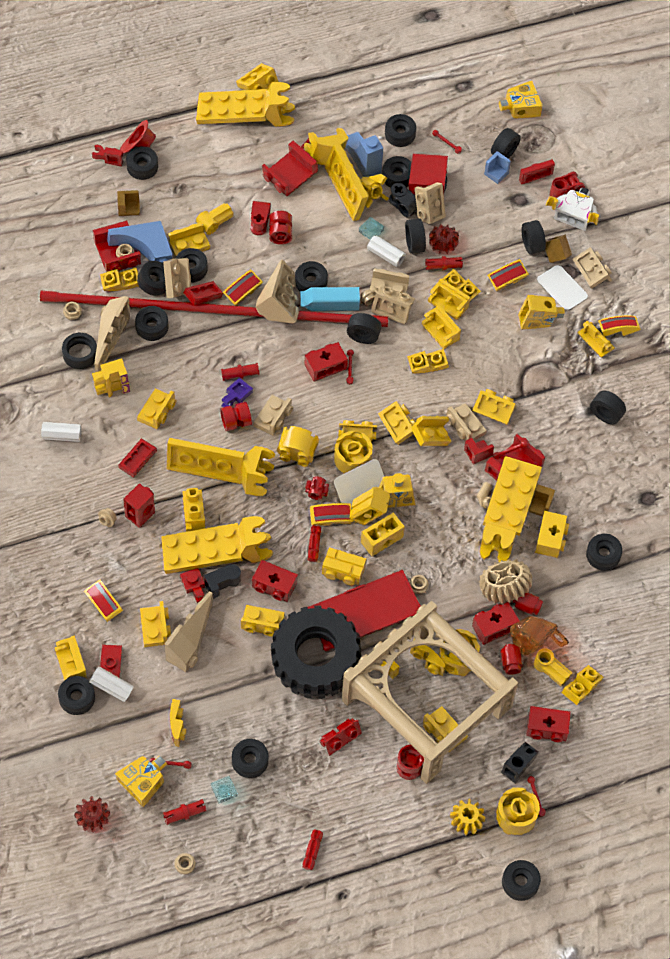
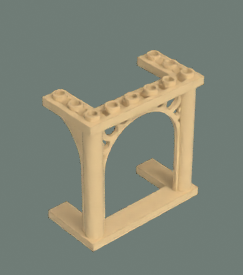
[342,601,518,784]

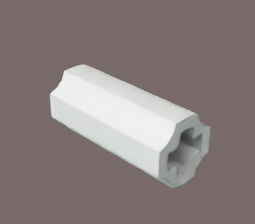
[367,235,406,267]
[41,422,82,442]
[89,666,134,702]

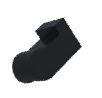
[204,564,241,599]
[501,742,539,784]

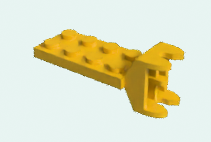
[196,82,295,127]
[304,128,369,221]
[167,438,275,496]
[480,456,542,563]
[161,516,273,574]

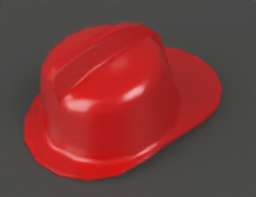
[120,120,156,154]

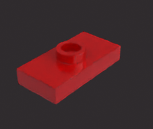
[519,159,555,185]
[183,281,224,305]
[118,438,157,478]
[100,645,122,678]

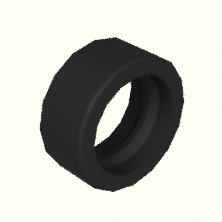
[405,218,426,254]
[62,332,97,369]

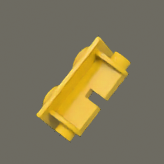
[577,321,615,358]
[338,420,377,441]

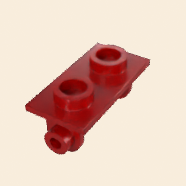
[319,718,362,756]

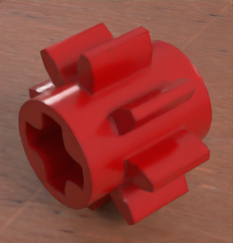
[305,476,329,500]

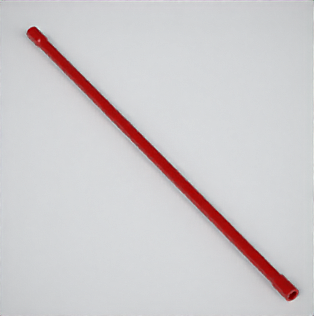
[40,290,389,327]

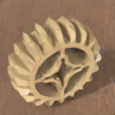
[479,559,532,604]

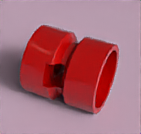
[269,211,292,245]
[220,402,252,432]
[396,744,424,780]

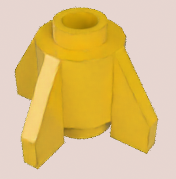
[361,174,389,208]

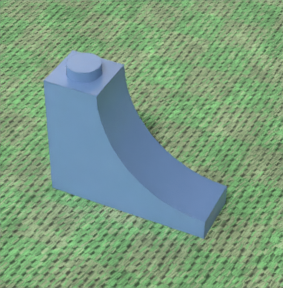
[346,132,383,177]
[107,221,172,263]

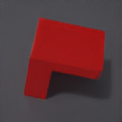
[464,438,494,465]

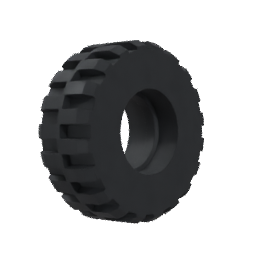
[271,606,361,699]

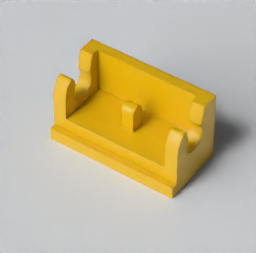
[428,278,470,320]
[422,305,461,349]
[55,635,87,680]

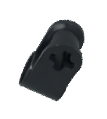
[389,183,417,218]

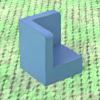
[484,151,511,184]

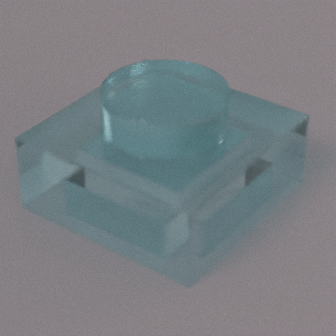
[359,217,384,240]
[210,776,238,804]

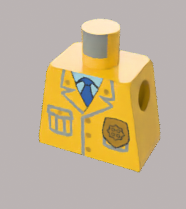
[499,81,543,119]
[518,295,565,329]
[379,473,416,508]
[115,756,167,807]

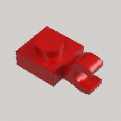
[92,144,124,167]
[180,568,205,603]

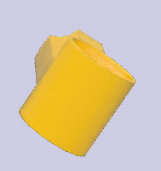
[196,203,234,235]
[533,648,572,687]

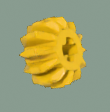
[450,799,486,836]

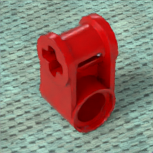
[549,171,585,198]
[251,201,271,236]

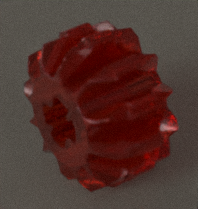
[429,223,459,254]
[74,796,110,833]

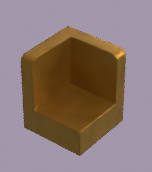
[117,190,140,216]
[545,234,572,263]
[529,484,555,517]

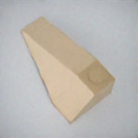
[256,259,299,323]
[94,296,131,372]
[165,591,213,672]

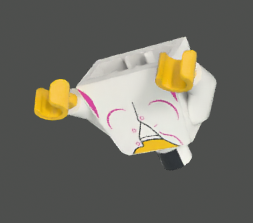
[545,188,599,231]

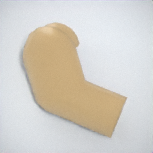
[477,482,493,509]

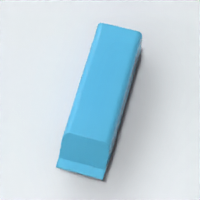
[300,287,360,311]

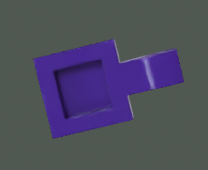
[221,378,253,407]

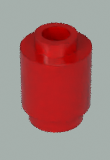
[513,592,543,615]
[500,644,523,675]

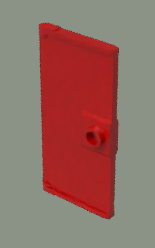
[308,569,421,652]

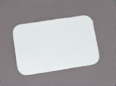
[537,265,588,310]
[334,459,384,504]

